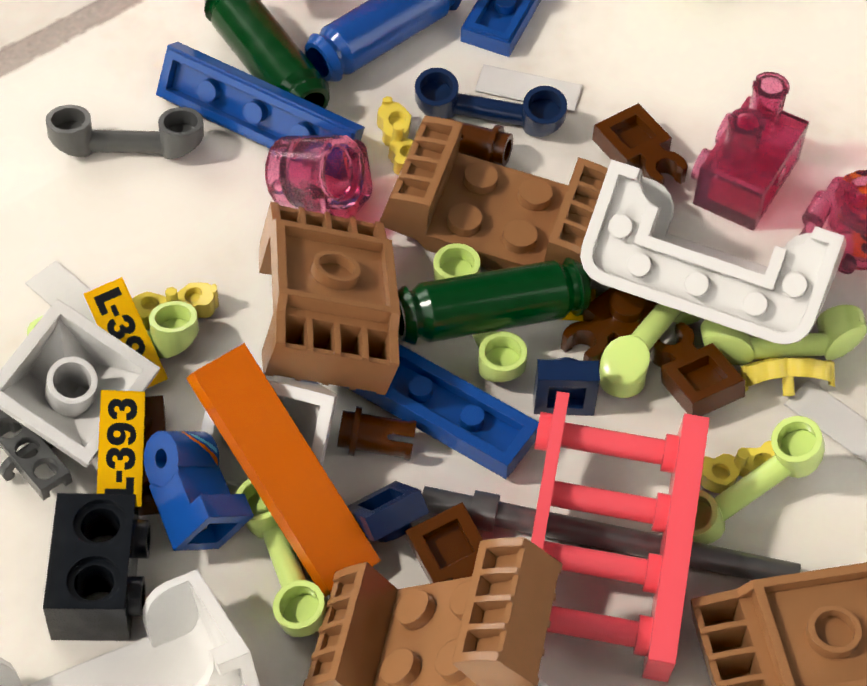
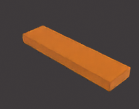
[186,343,381,597]

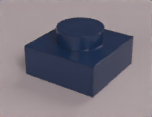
[533,357,600,416]
[347,481,430,542]

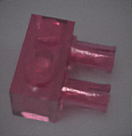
[691,72,809,231]

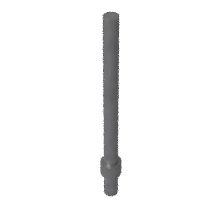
[422,486,801,580]

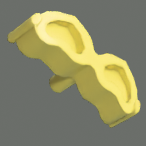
[377,96,413,175]
[132,282,219,330]
[741,357,835,396]
[700,441,775,494]

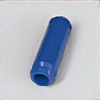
[304,0,462,82]

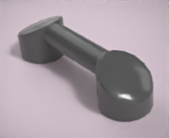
[45,105,204,159]

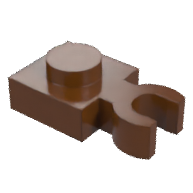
[592,103,688,185]
[560,287,658,366]
[649,322,745,416]
[405,502,483,584]

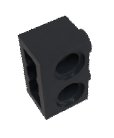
[43,493,151,641]

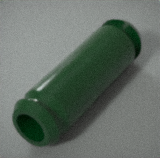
[204,0,330,109]
[398,258,591,345]

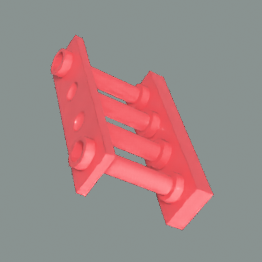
[531,391,710,683]

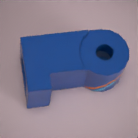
[144,431,254,551]

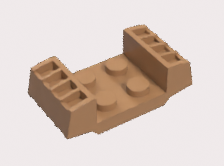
[379,116,608,282]
[259,201,401,395]
[303,537,563,686]
[690,562,867,686]

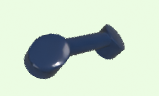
[415,68,567,137]

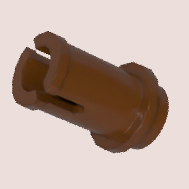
[447,118,513,166]
[337,406,417,460]

